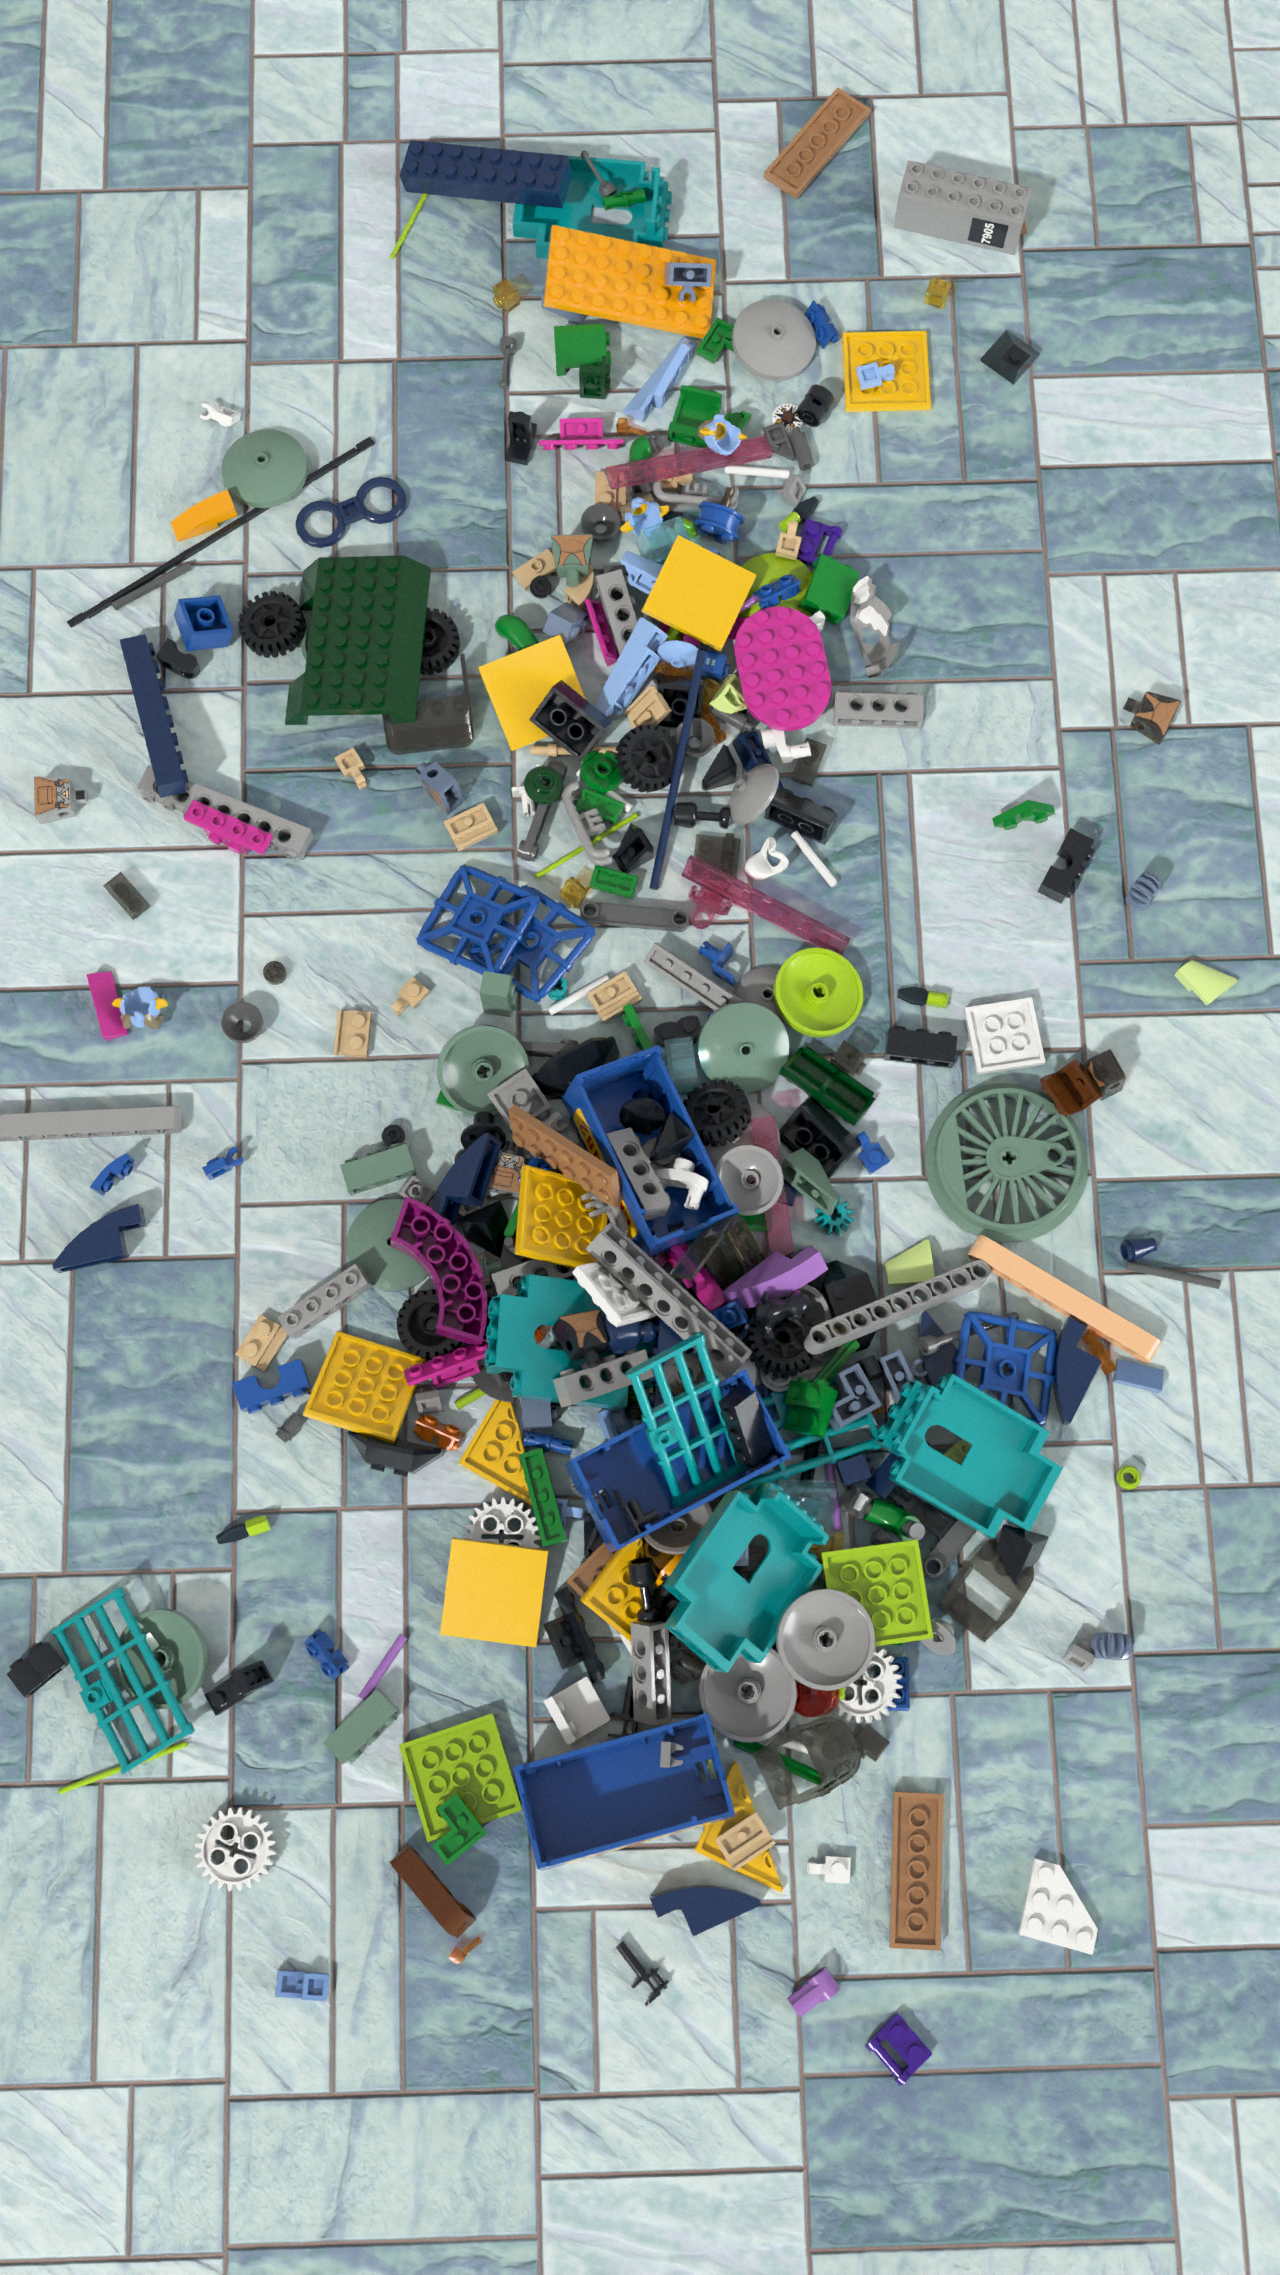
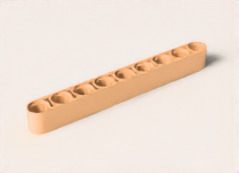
[967,1235,1161,1363]

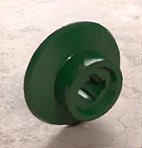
[524,766,564,804]

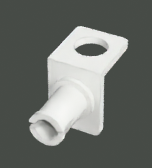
[511,764,539,816]

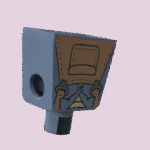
[416,762,464,815]

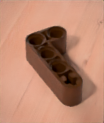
[390,1844,476,1938]

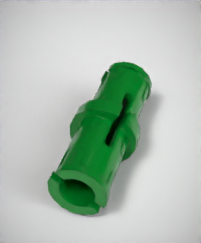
[602,188,646,211]

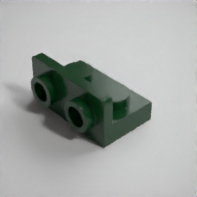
[579,356,611,399]

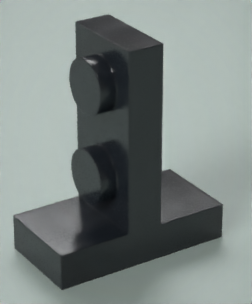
[506,411,537,466]
[204,1660,274,1716]

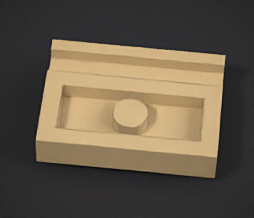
[595,471,627,513]
[623,685,672,729]
[443,802,498,852]
[586,971,642,1023]
[333,1009,372,1058]
[235,1314,288,1373]
[714,1812,776,1871]

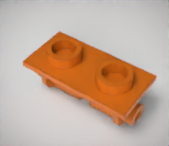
[413,1415,465,1452]

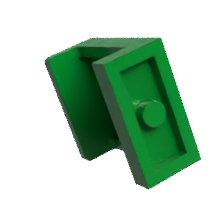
[554,324,611,376]
[668,385,722,450]
[798,554,859,625]

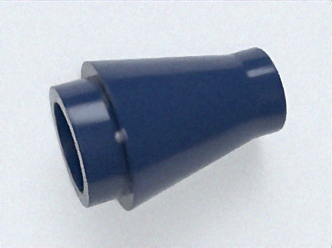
[1120,1237,1157,1262]

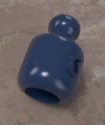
[602,1314,656,1354]

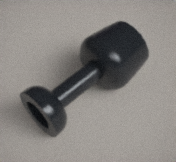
[674,802,729,829]
[628,1557,662,1622]

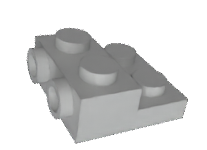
[487,1068,551,1131]

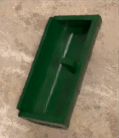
[779,1046,876,1127]

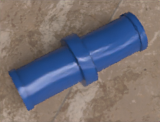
[524,1430,574,1455]

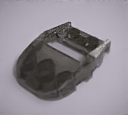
[938,1538,1034,1643]
[753,1717,861,1810]

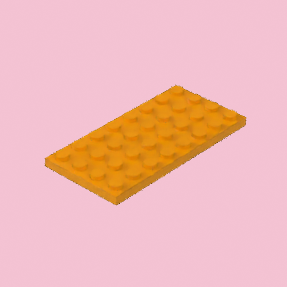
[543,225,716,339]

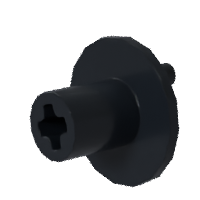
[619,1089,666,1135]
[461,1111,506,1150]

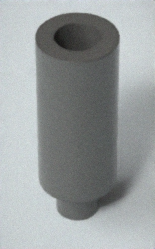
[790,427,814,471]
[712,708,755,732]

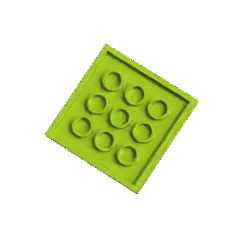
[821,1540,933,1646]
[399,1713,523,1843]

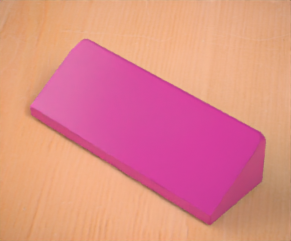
[585,598,619,667]
[87,972,128,1041]

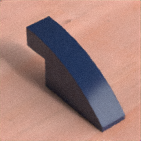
[429,1133,503,1227]
[53,1204,146,1273]
[918,1311,971,1387]
[1053,1317,1102,1426]
[650,1885,762,1936]

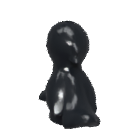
[754,1289,811,1341]

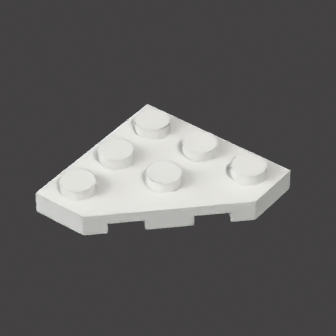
[1018,1858,1098,1955]

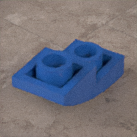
[90,1153,135,1196]
[710,1299,749,1330]
[885,1657,910,1711]

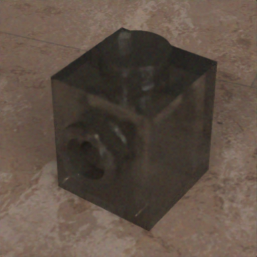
[830,1040,867,1077]
[850,1723,890,1762]

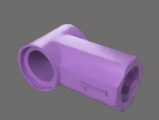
[787,1967,840,2017]

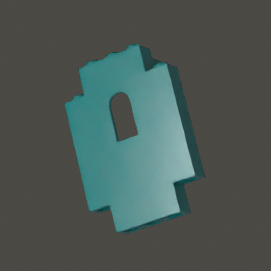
[513,155,672,258]
[485,1274,657,1410]
[876,1374,1063,1539]
[663,1482,830,1673]

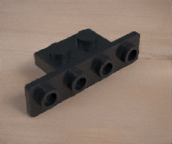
[543,1587,606,1684]

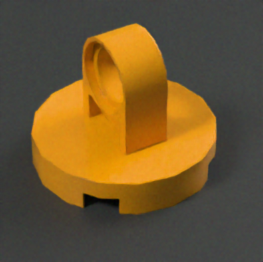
[643,1542,685,1587]

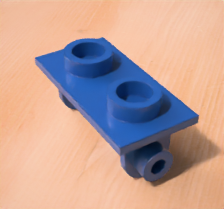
[805,300,839,349]
[753,574,801,610]
[305,1629,350,1681]

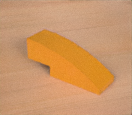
[170,490,237,543]

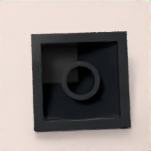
[980,330,1040,385]
[657,675,704,728]

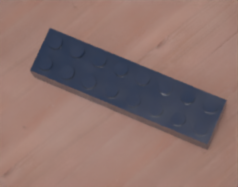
[400,140,573,209]

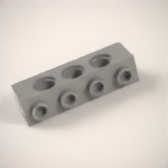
[595,569,640,656]
[833,690,924,729]
[606,1127,671,1221]
[491,1259,577,1296]
[277,1264,374,1339]
[553,1348,654,1407]
[631,1620,672,1726]

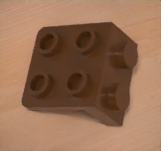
[1040,1058,1103,1117]

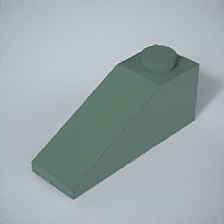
[781,1148,838,1216]

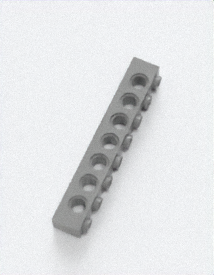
[137,765,314,860]
[586,1222,752,1379]

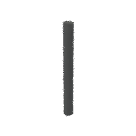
[111,562,192,611]
[1126,1261,1221,1289]

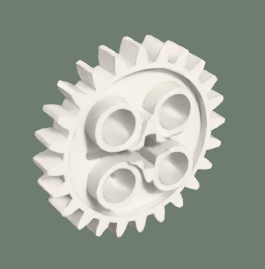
[463,1497,541,1549]
[826,1646,903,1724]
[195,1807,277,1891]

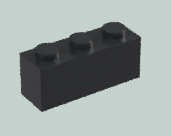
[884,1026,957,1068]
[718,1386,775,1468]

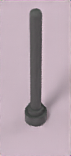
[918,1312,1019,1356]

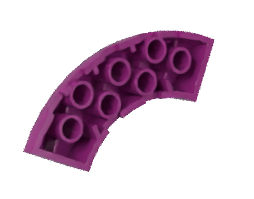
[391,1197,487,1345]

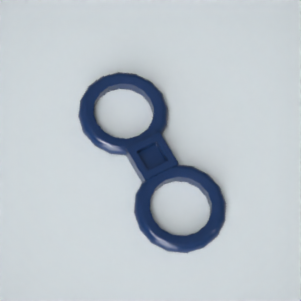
[295,477,406,548]

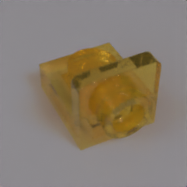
[815,1531,845,1565]

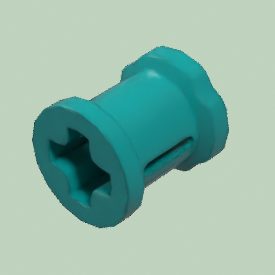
[548,977,568,1001]

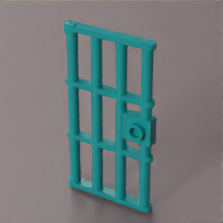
[626,1332,749,1507]
[733,1375,883,1492]
[51,1587,195,1775]

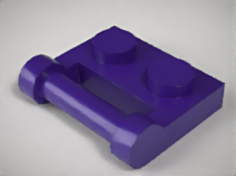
[797,518,843,567]
[865,2013,933,2086]

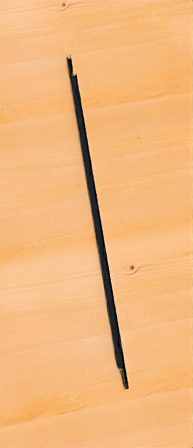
[66,437,375,628]

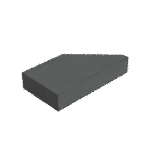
[763,422,796,461]

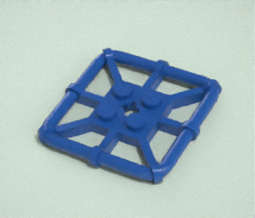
[416,864,540,975]
[467,885,596,1002]
[954,1311,1057,1427]

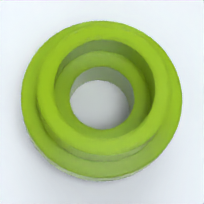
[1116,1465,1141,1490]

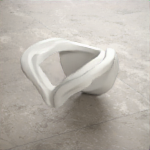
[744,836,789,880]

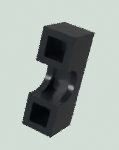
[1037,828,1095,904]

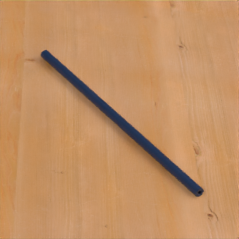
[649,650,706,890]

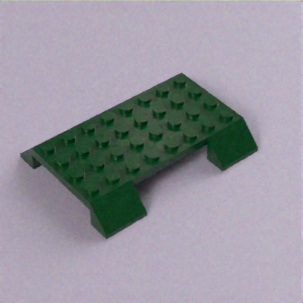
[285,555,431,725]

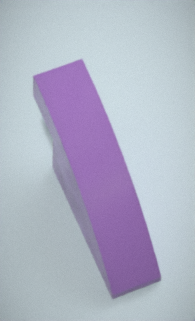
[722,1246,828,1309]

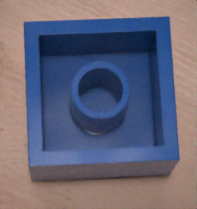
[174,595,233,651]

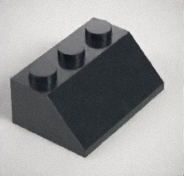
[529,680,613,762]
[764,788,838,845]
[779,1097,862,1179]

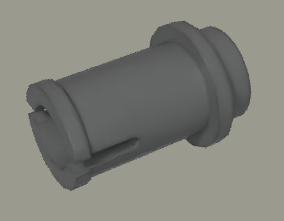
[275,1412,305,1443]

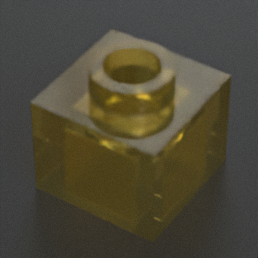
[924,277,952,310]
[493,278,520,314]

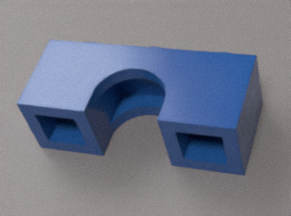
[232,1359,312,1414]

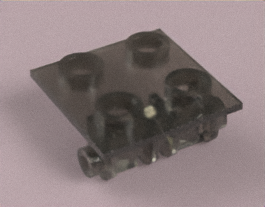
[692,833,741,882]

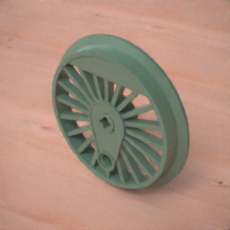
[924,1083,1088,1243]

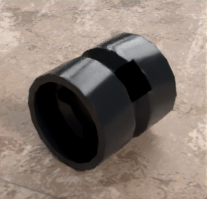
[796,384,834,427]

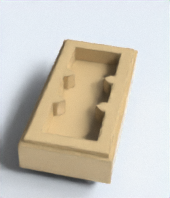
[512,549,556,591]

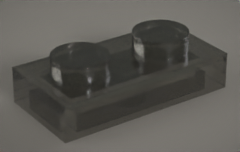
[791,738,827,787]
[103,872,151,920]

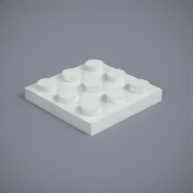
[964,997,1045,1075]
[572,1262,657,1327]

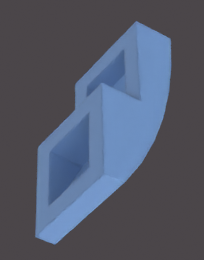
[275,1969,330,2001]

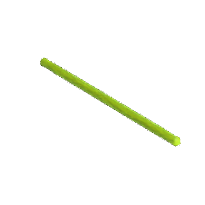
[390,193,428,259]
[534,813,639,879]
[57,1741,188,1794]

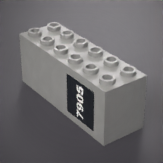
[893,160,1032,255]

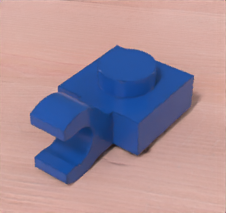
[856,1131,890,1175]
[202,1147,245,1181]

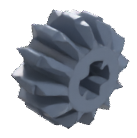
[1126,872,1162,911]
[1091,1632,1133,1661]

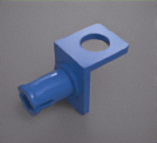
[698,941,736,987]

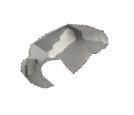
[851,576,900,679]

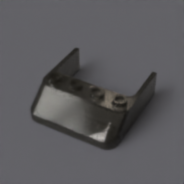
[382,654,475,755]
[669,1215,765,1337]

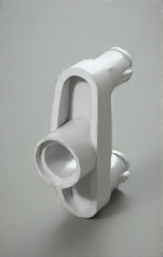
[761,728,811,764]
[654,1158,709,1210]

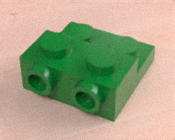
[783,1377,838,1438]

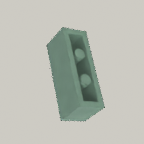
[479,971,518,1017]
[340,1143,417,1196]
[323,1689,399,1765]

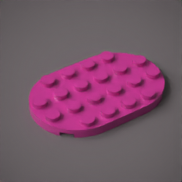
[734,607,831,731]

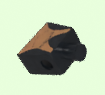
[552,1309,608,1368]

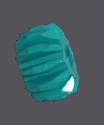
[814,1197,853,1236]

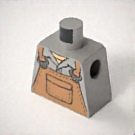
[34,776,88,824]
[487,1141,525,1198]

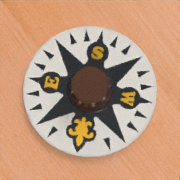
[772,403,803,433]

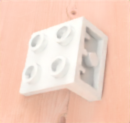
[544,1677,610,1745]

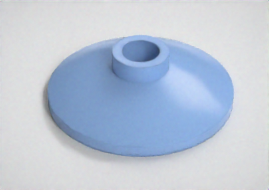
[657,640,699,668]

